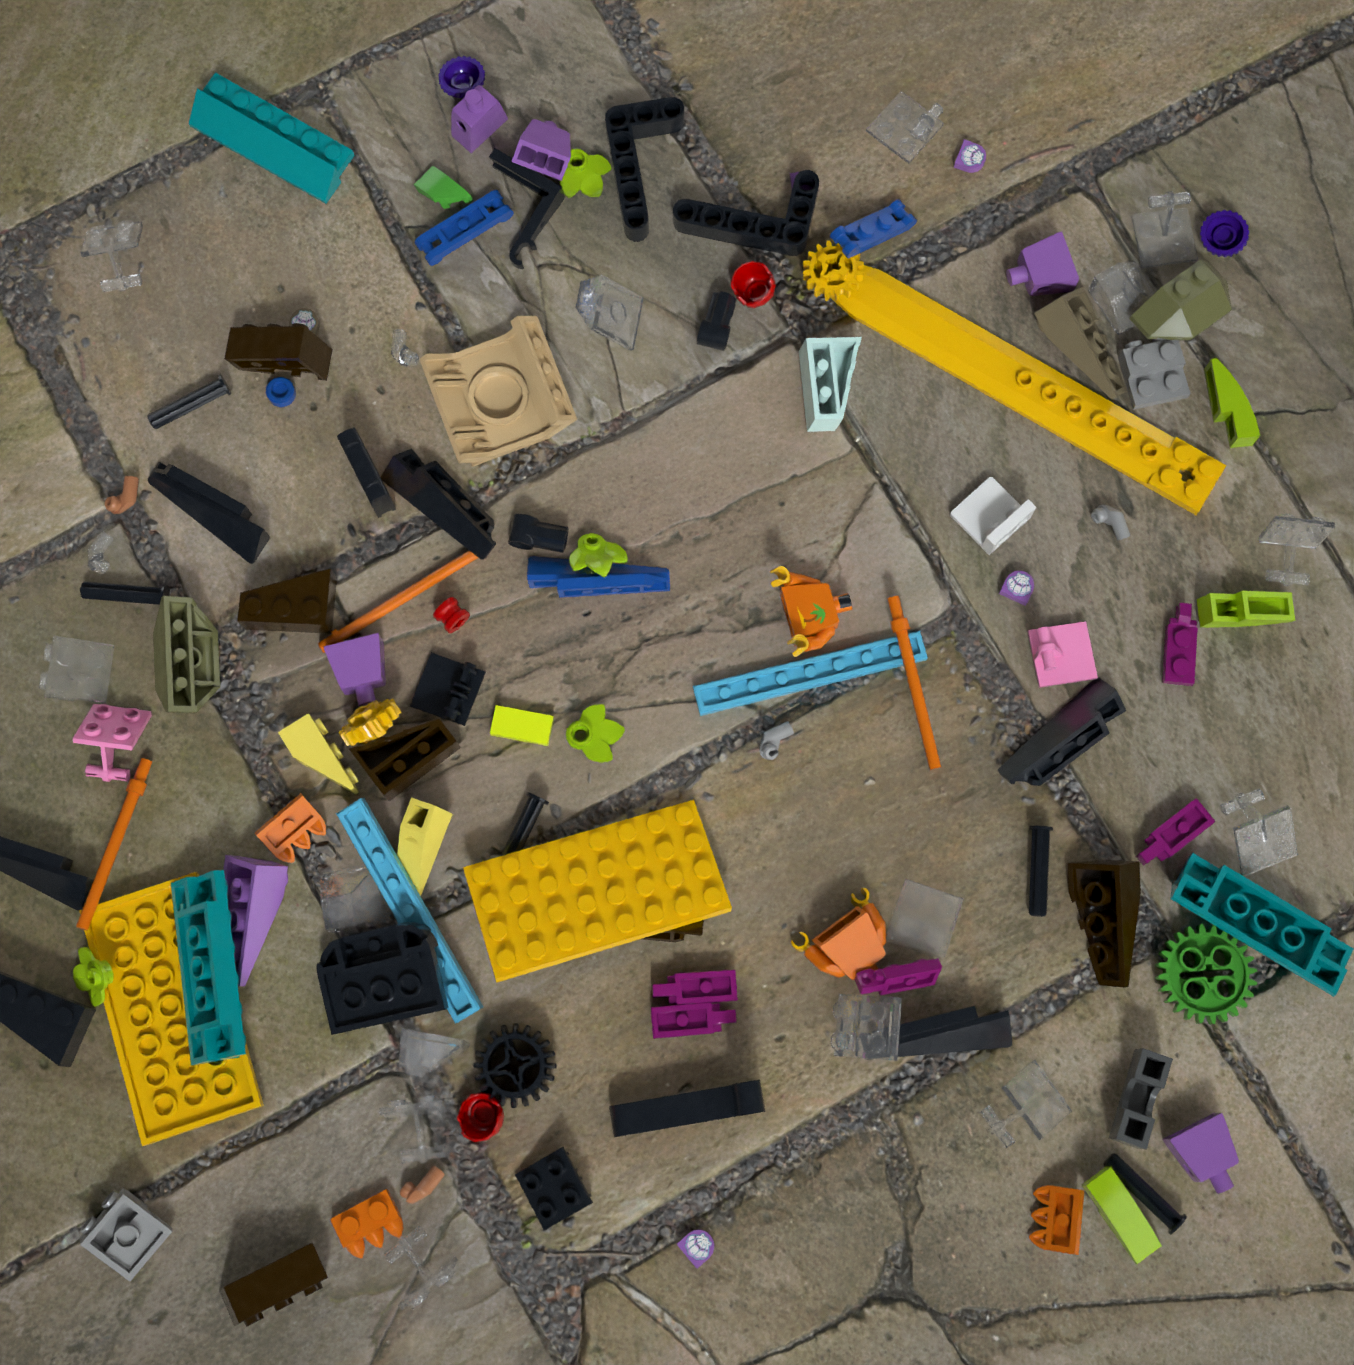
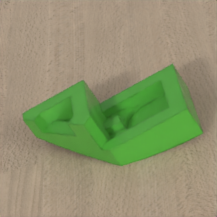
[414,166,473,209]

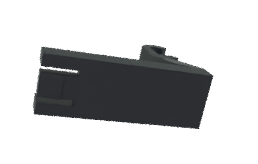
[489,148,565,269]

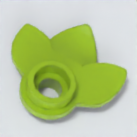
[560,149,612,198]
[569,533,628,577]
[566,704,625,763]
[73,947,114,1007]

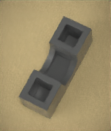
[1108,1048,1173,1150]

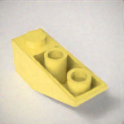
[278,713,359,794]
[397,797,453,896]

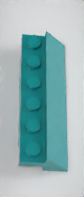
[188,72,355,204]
[1170,853,1354,997]
[171,870,246,1065]

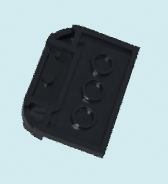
[316,922,449,1035]

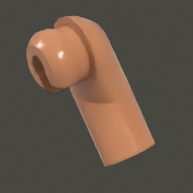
[105,476,139,514]
[400,1166,445,1204]

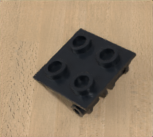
[410,652,486,726]
[515,1147,593,1230]

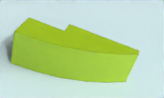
[1204,358,1260,448]
[1197,591,1296,628]
[1081,1166,1162,1264]

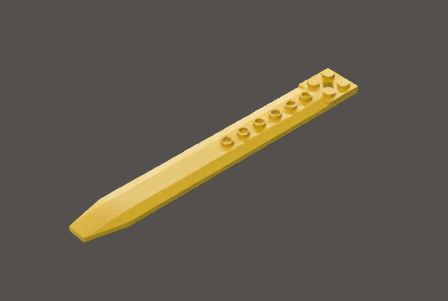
[814,263,1227,515]

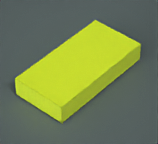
[490,705,554,746]

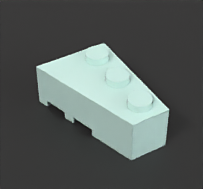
[799,337,862,432]

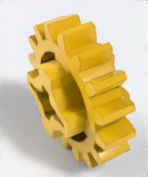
[803,240,864,302]
[338,698,401,746]

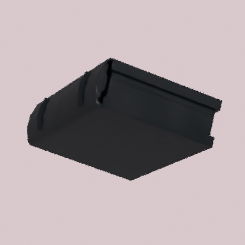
[337,427,396,518]

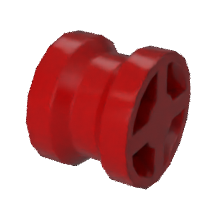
[433,597,470,634]

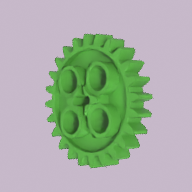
[1155,924,1257,1025]

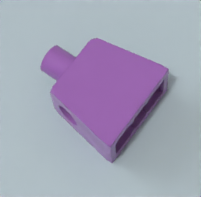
[451,85,508,153]
[512,119,571,181]
[1006,232,1079,296]
[324,633,386,707]
[1163,1113,1239,1194]

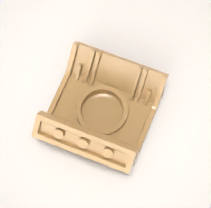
[419,316,577,467]

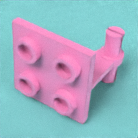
[1027,621,1098,688]
[73,704,152,782]

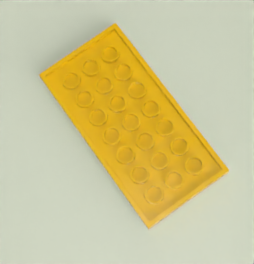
[463,800,732,983]
[79,872,264,1146]

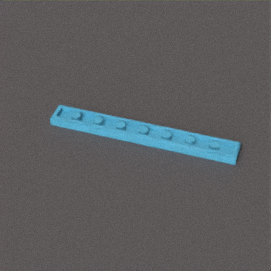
[693,630,928,716]
[336,798,483,1024]

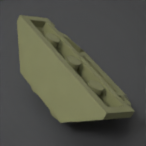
[1129,259,1232,340]
[153,596,220,713]

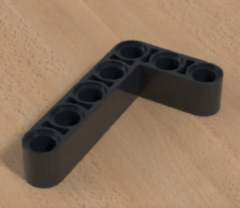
[605,97,684,242]
[673,170,819,256]
[609,1079,766,1137]

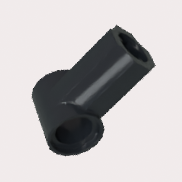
[697,291,737,351]
[508,514,569,553]

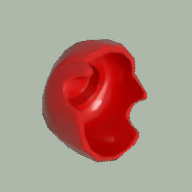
[731,261,776,308]
[457,1092,504,1142]

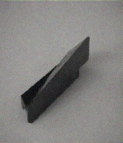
[381,449,496,560]
[148,462,270,564]
[998,677,1126,786]
[0,836,94,911]
[858,1006,1013,1060]

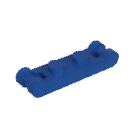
[414,190,514,266]
[830,199,917,258]

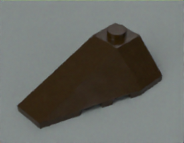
[1067,860,1141,988]

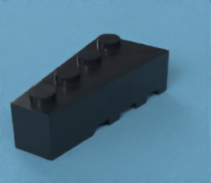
[0,971,96,1067]

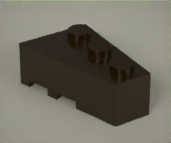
[224,323,333,381]
[237,568,337,634]
[349,718,461,801]
[219,1242,328,1327]

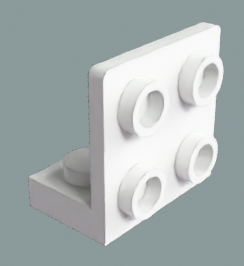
[950,477,1036,555]

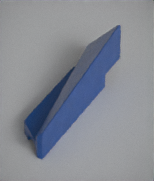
[527,556,670,598]

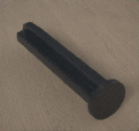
[147,374,231,429]
[80,581,170,605]
[501,792,549,856]
[1029,825,1053,917]
[1103,1153,1187,1235]

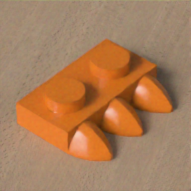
[255,793,326,863]
[1029,1185,1085,1255]
[330,1189,403,1259]

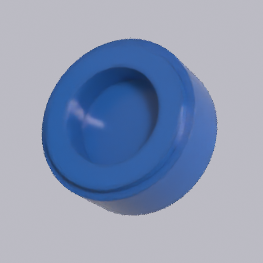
[266,377,296,407]

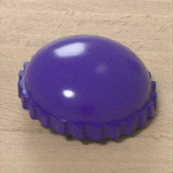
[438,56,485,99]
[1200,210,1249,257]

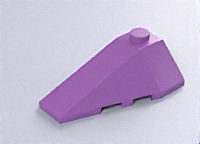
[224,855,288,986]

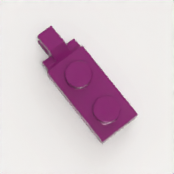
[1162,603,1198,686]
[1135,798,1216,866]
[854,958,942,995]
[652,970,738,1005]
[651,1002,737,1039]

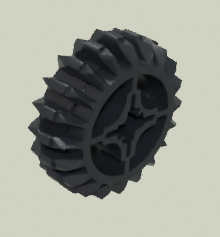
[473,1023,557,1108]

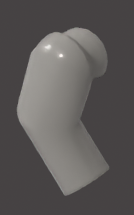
[1091,505,1131,540]
[759,721,794,760]

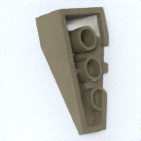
[1034,287,1127,400]

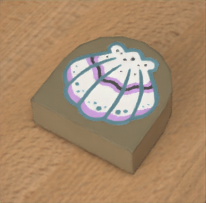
[289,308,320,337]

